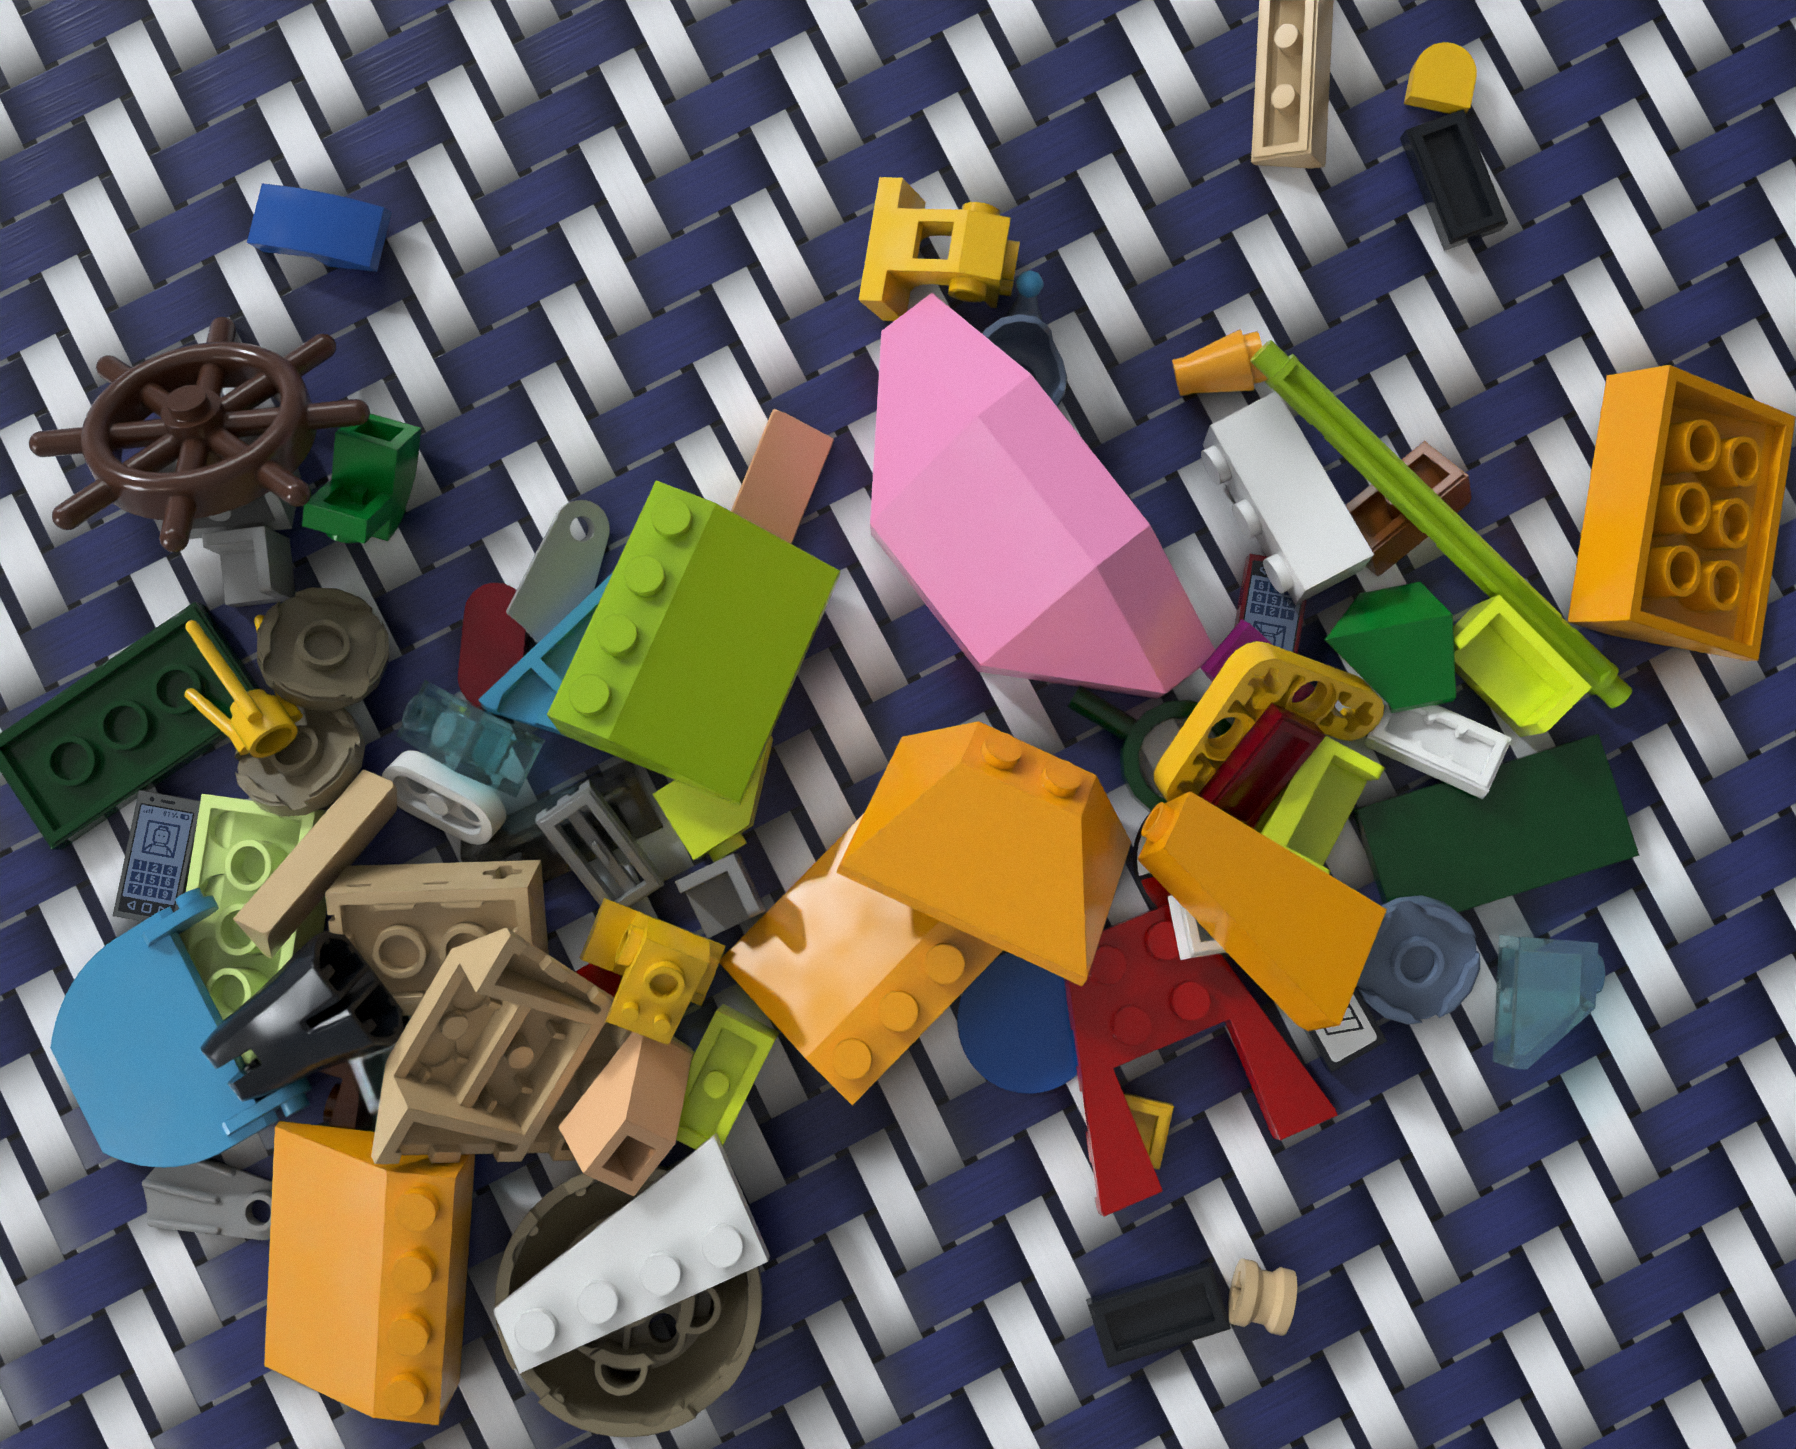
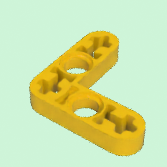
[1154,641,1384,802]

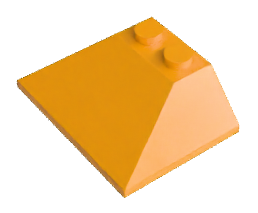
[836,721,1132,986]

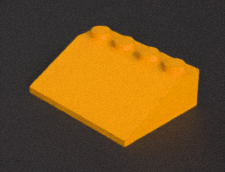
[1567,365,1796,661]
[719,814,1003,1105]
[264,1121,475,1426]

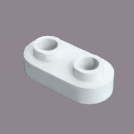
[382,750,506,845]

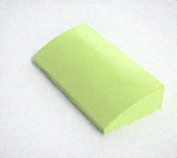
[179,794,327,1064]

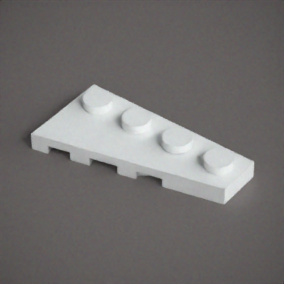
[493,1133,770,1374]

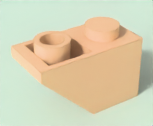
[558,1032,692,1196]

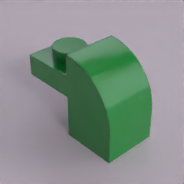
[302,413,421,544]

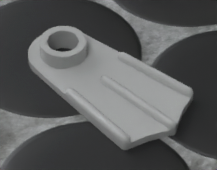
[506,500,610,643]
[142,1158,272,1240]

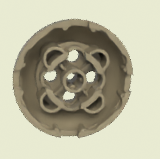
[495,1165,763,1437]

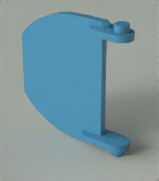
[50,888,312,1168]

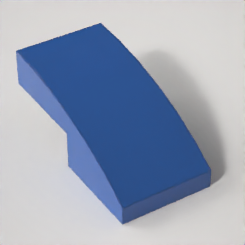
[247,183,392,272]

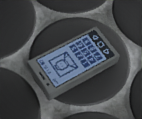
[113,790,200,922]

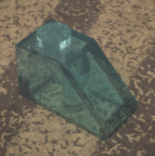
[1493,934,1605,1070]

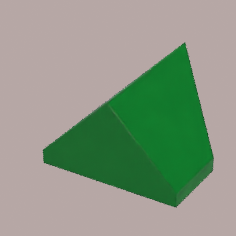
[1325,582,1456,714]

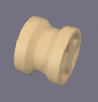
[1228,1258,1297,1336]

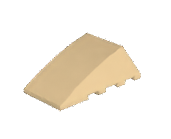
[371,927,695,1164]

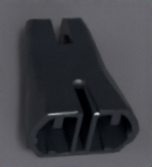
[200,930,404,1102]

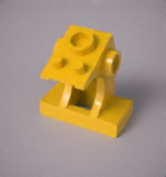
[859,177,1020,321]
[579,898,726,1045]

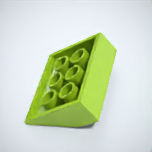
[547,480,840,805]

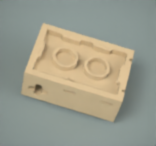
[325,860,549,1016]

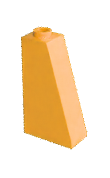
[1137,791,1387,1031]

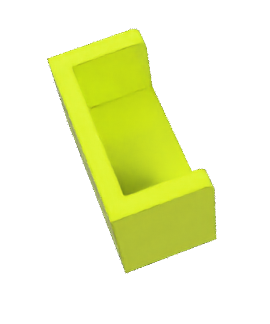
[1453,595,1592,737]
[1254,736,1385,874]
[676,1004,779,1150]

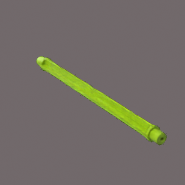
[1250,340,1632,709]

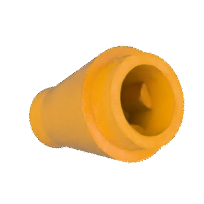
[1172,329,1267,397]

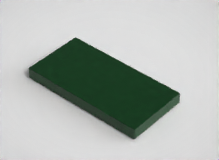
[0,602,260,850]
[1352,734,1639,913]

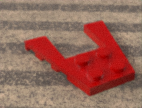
[1064,903,1338,1217]

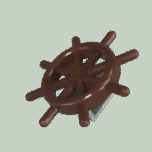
[29,317,370,552]

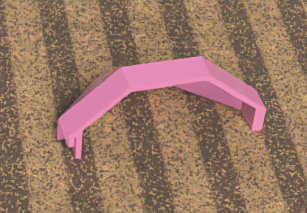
[870,293,1215,699]

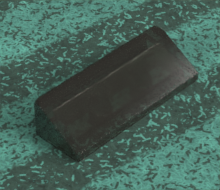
[460,760,663,883]

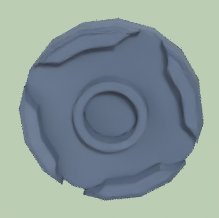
[1356,895,1480,1024]

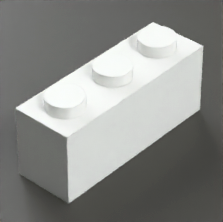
[1201,391,1374,605]

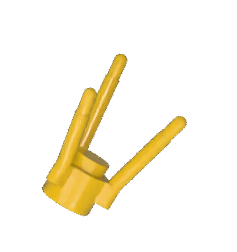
[184,615,303,758]

